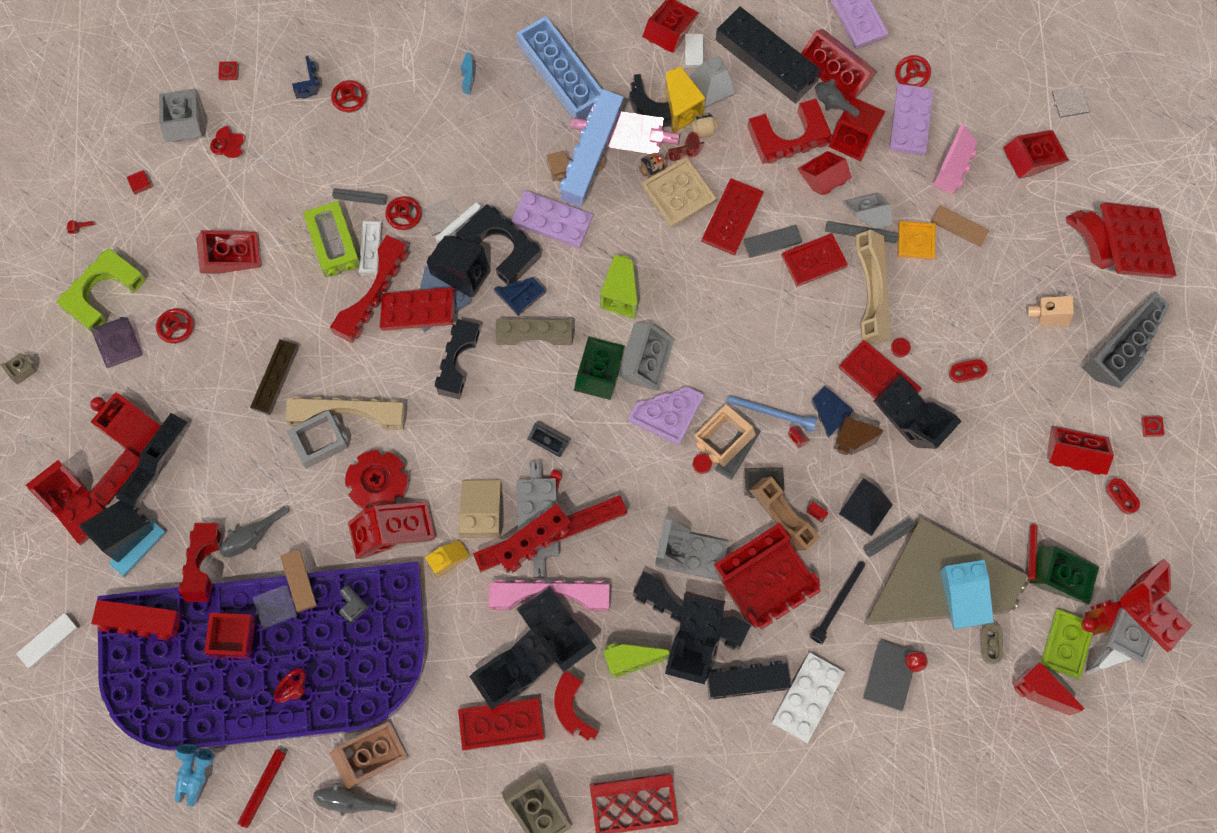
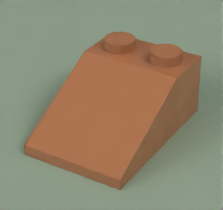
[329,721,408,790]

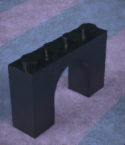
[456,204,541,286]

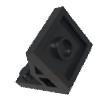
[873,374,962,449]
[517,586,596,672]
[665,592,725,684]
[469,626,559,710]

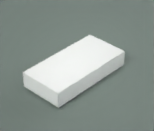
[685,34,703,68]

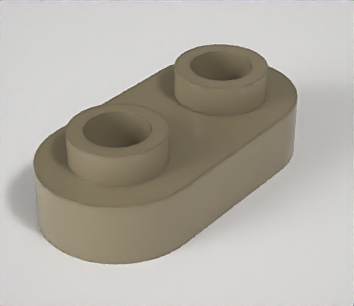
[981,623,1003,664]

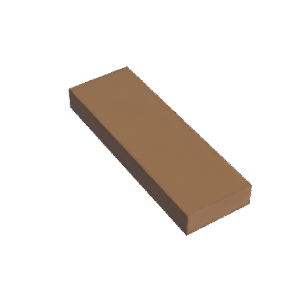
[931,205,989,247]
[280,549,317,613]

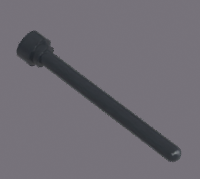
[809,561,865,645]

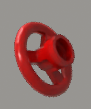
[895,55,931,87]
[331,80,367,113]
[385,196,422,230]
[156,308,194,344]
[274,668,306,703]

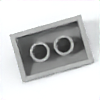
[618,323,674,391]

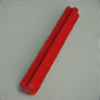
[237,749,286,828]

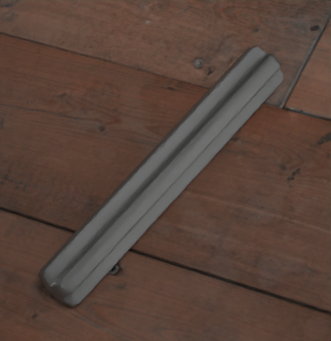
[825,221,898,243]

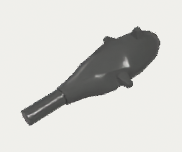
[815,79,859,117]
[219,506,289,557]
[313,783,395,816]

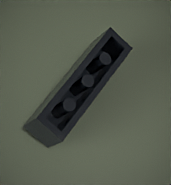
[706,661,791,700]

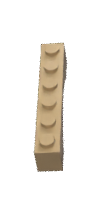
[856,230,891,345]
[285,396,405,430]

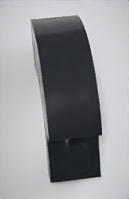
[629,74,672,127]

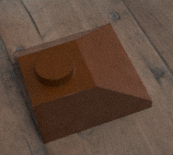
[833,417,883,455]

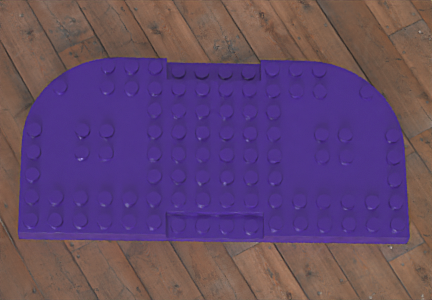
[97,562,426,751]

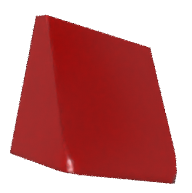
[788,426,810,448]

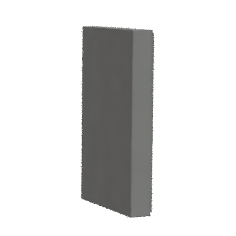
[863,641,913,712]

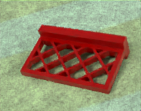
[589,773,678,833]

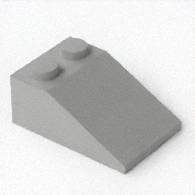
[159,89,202,142]

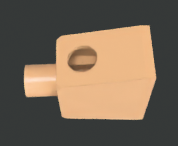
[1028,296,1074,327]

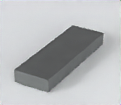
[744,225,802,258]
[715,428,761,480]

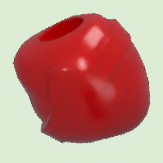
[905,651,928,672]

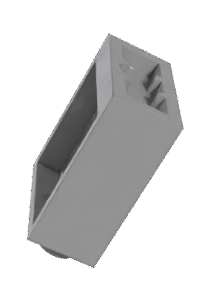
[287,410,349,469]

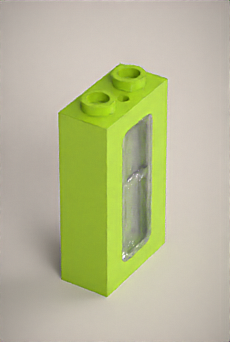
[303,201,360,277]

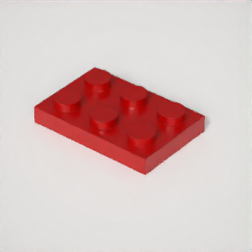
[781,233,848,287]

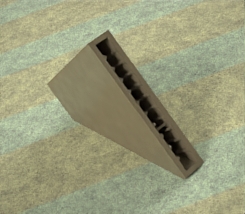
[865,518,1028,625]

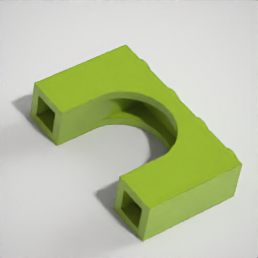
[56,248,146,335]

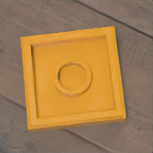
[897,221,936,260]

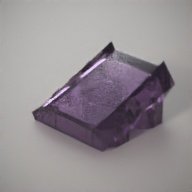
[92,317,143,368]

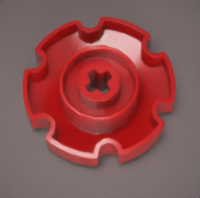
[345,450,409,509]

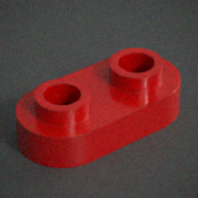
[949,359,988,383]
[1106,478,1140,515]

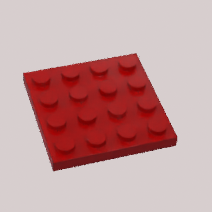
[1100,202,1177,278]

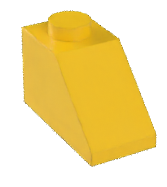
[424,540,470,578]

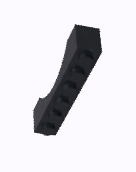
[632,571,751,650]

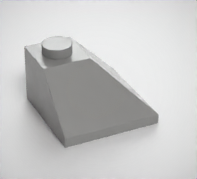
[689,56,735,109]
[843,193,892,229]

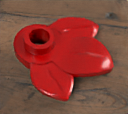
[210,126,245,158]

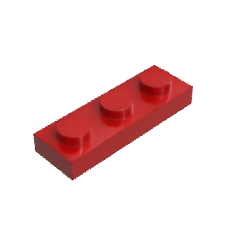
[88,448,139,506]

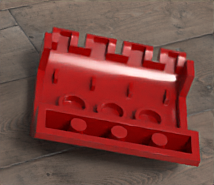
[714,523,821,630]

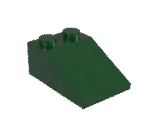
[574,337,625,400]
[1029,546,1099,605]

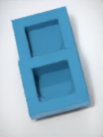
[461,52,474,95]

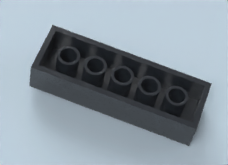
[715,6,821,104]

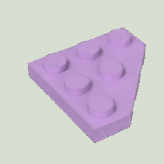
[627,387,704,446]

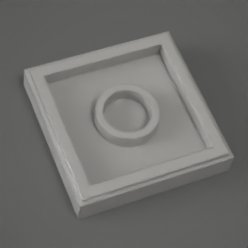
[1105,608,1154,664]

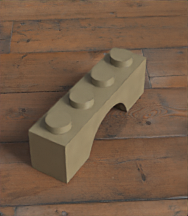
[496,319,572,345]

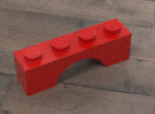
[179,523,222,602]

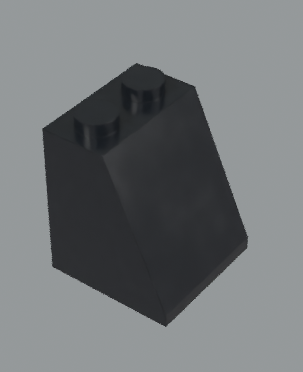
[426,236,490,298]
[79,501,154,563]

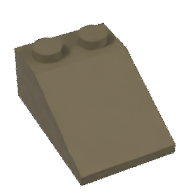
[501,770,572,833]

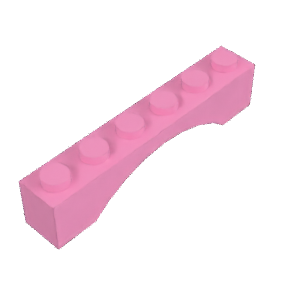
[489,580,609,612]

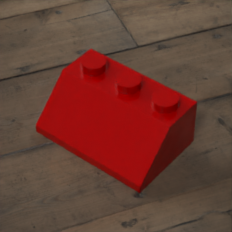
[1047,426,1114,475]

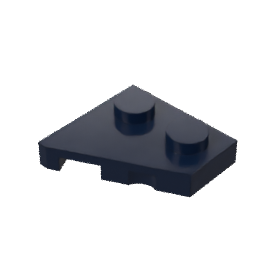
[494,278,546,316]

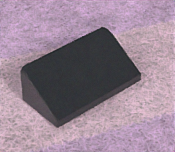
[527,421,571,457]

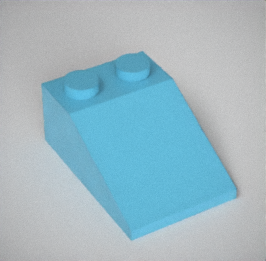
[940,560,994,630]

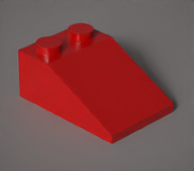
[642,0,699,53]
[1003,130,1069,179]
[196,230,261,274]
[1012,662,1085,716]

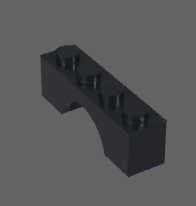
[435,319,481,400]

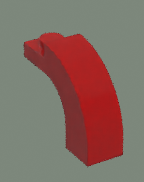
[1066,210,1114,270]
[554,671,599,741]

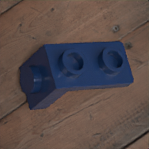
[292,55,319,99]

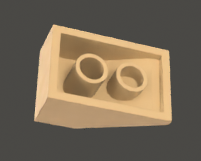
[459,480,501,538]

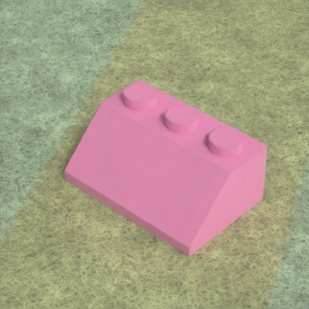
[933,124,978,194]

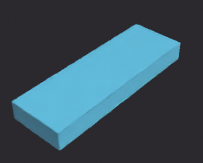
[109,519,166,577]

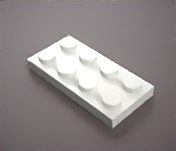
[771,652,845,744]

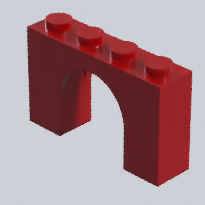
[747,98,832,164]

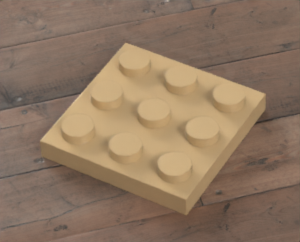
[641,157,717,229]

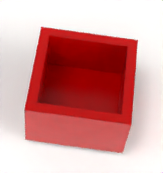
[204,613,256,659]

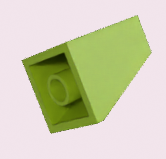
[600,255,637,319]

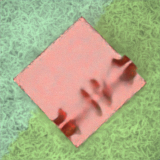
[665,132,704,161]

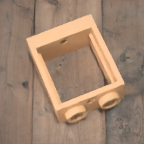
[694,404,756,467]

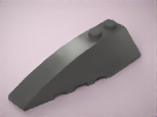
[1082,292,1169,388]

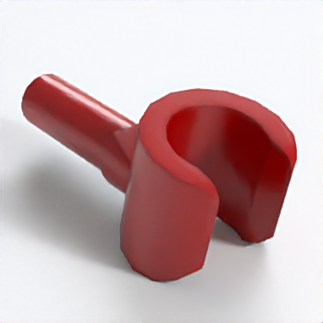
[66,220,94,234]
[550,469,562,498]

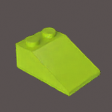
[603,643,669,679]

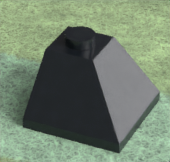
[839,478,893,536]

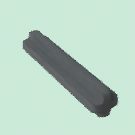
[332,188,387,205]
[863,518,915,557]

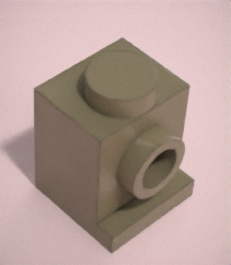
[0,353,36,385]

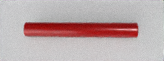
[1028,524,1038,580]

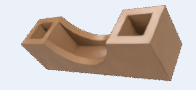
[749,477,820,550]

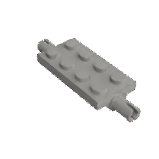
[517,461,559,578]

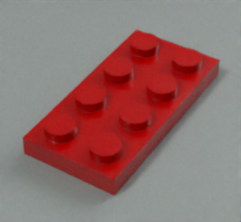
[701,178,764,256]
[379,287,455,331]
[839,340,922,399]
[458,698,544,751]

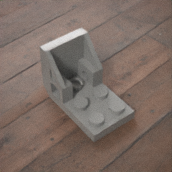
[655,519,728,581]

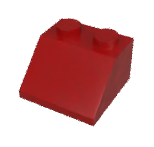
[798,151,852,195]

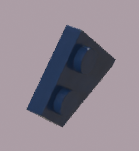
[811,386,854,438]

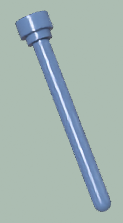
[727,396,817,432]

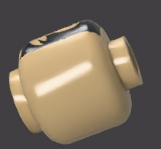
[691,113,718,138]

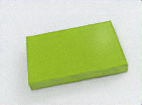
[1041,609,1093,680]

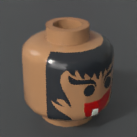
[639,152,667,178]

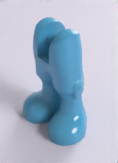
[175,744,215,807]

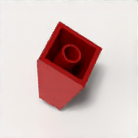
[828,97,886,162]

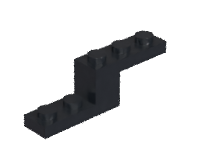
[116,413,188,507]

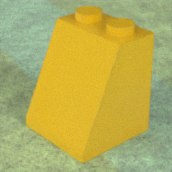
[664,66,705,133]

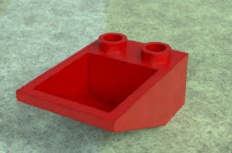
[90,392,160,457]
[1081,600,1122,636]

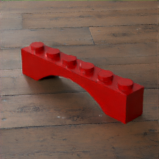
[330,235,409,343]

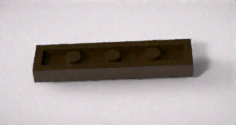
[250,339,298,415]

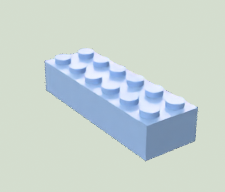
[516,16,602,119]
[559,89,623,207]

